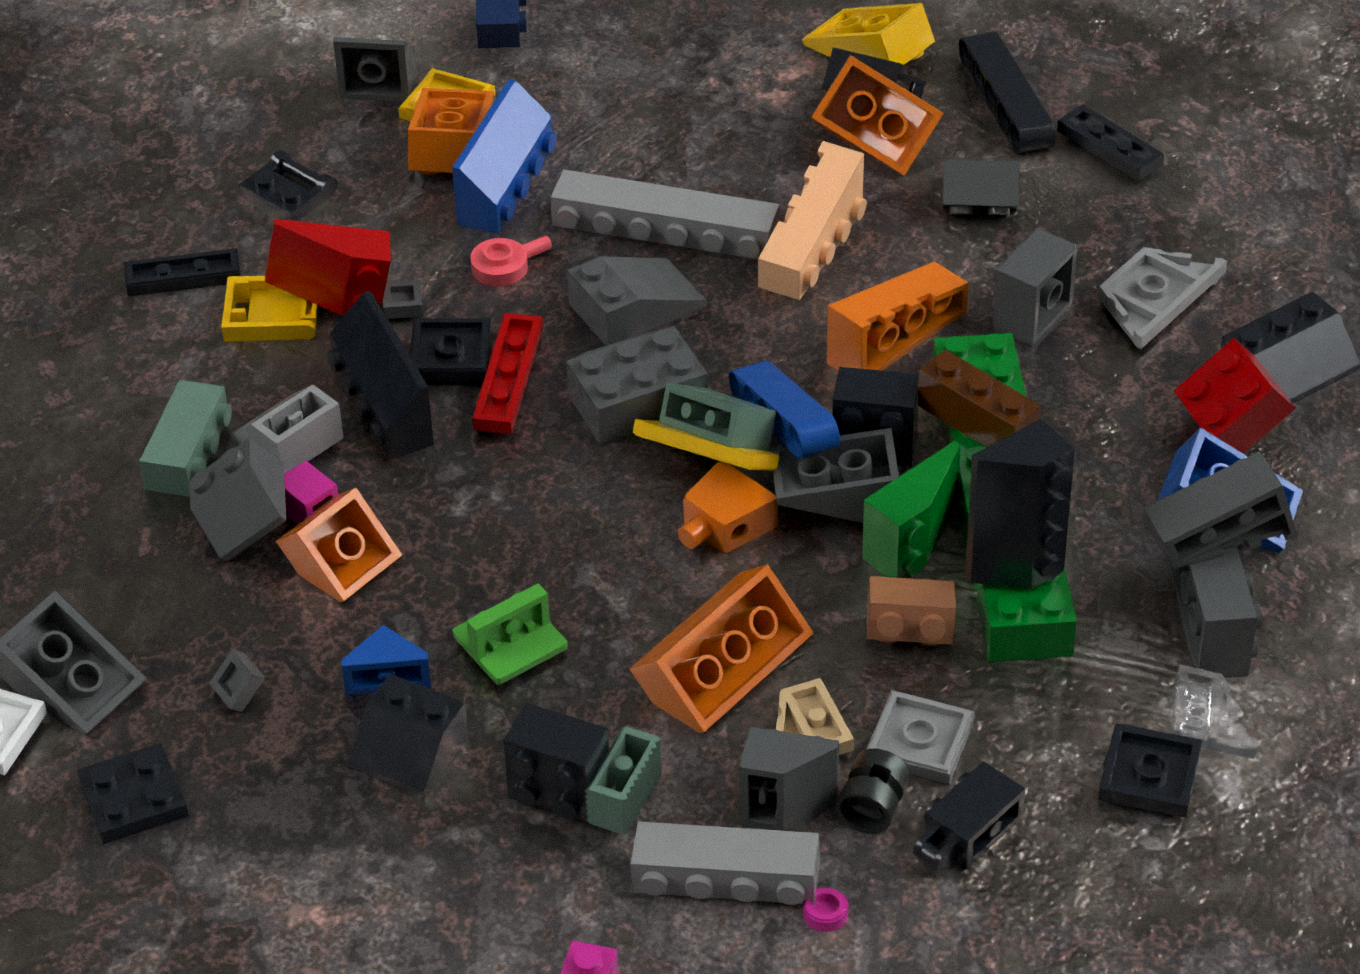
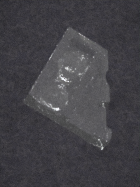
[1171,665,1259,759]

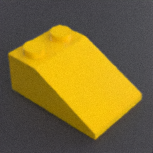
[802,3,935,65]

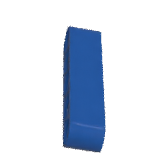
[728,360,840,459]

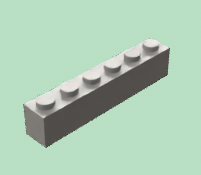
[550,169,780,259]

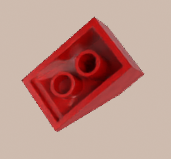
[265,219,391,315]

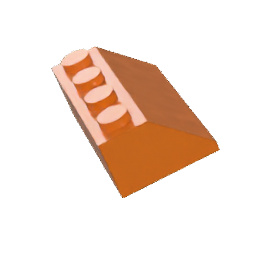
[630,564,814,733]

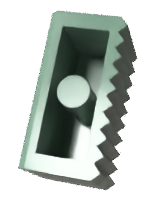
[585,726,662,835]

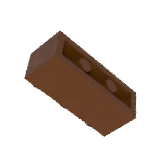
[917,349,1041,447]

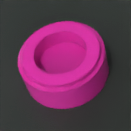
[803,888,849,932]

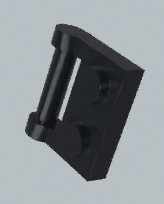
[238,150,338,221]

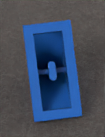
[341,625,431,695]

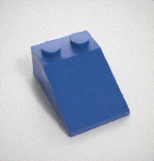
[1158,428,1303,553]

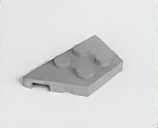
[1098,247,1227,349]

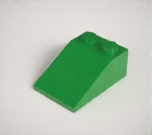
[862,441,961,578]

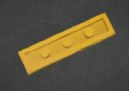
[633,419,780,471]

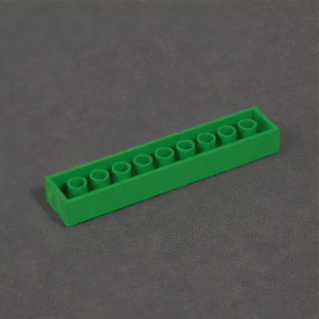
[933,333,1077,662]

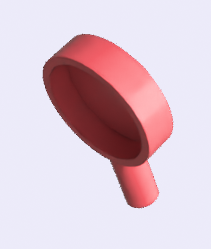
[470,235,552,286]

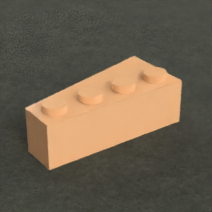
[758,141,867,300]

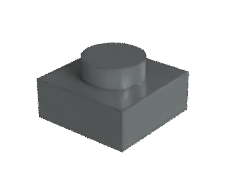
[383,280,423,319]
[209,649,265,712]

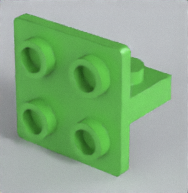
[453,583,568,685]

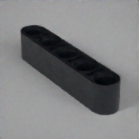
[958,31,1055,154]

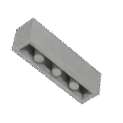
[630,821,820,905]

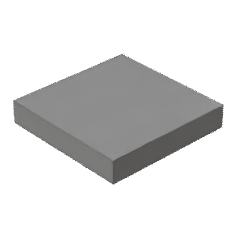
[867,690,975,784]

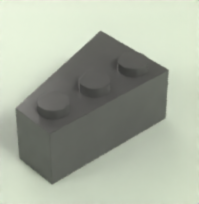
[1143,451,1298,569]

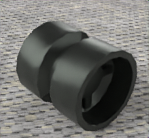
[836,748,910,834]

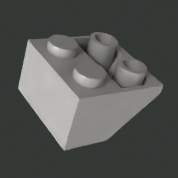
[230,385,343,473]

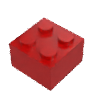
[1174,338,1296,454]

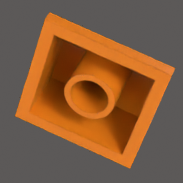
[276,487,402,602]

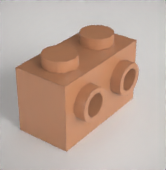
[866,576,956,646]

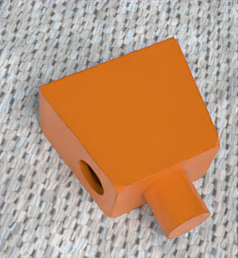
[677,461,778,553]

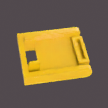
[221,276,318,342]

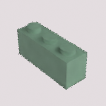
[139,380,232,497]
[659,383,776,451]

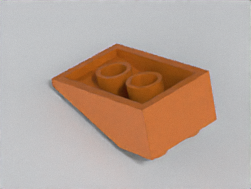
[811,55,944,176]
[408,88,494,175]

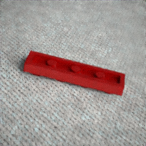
[472,313,543,434]

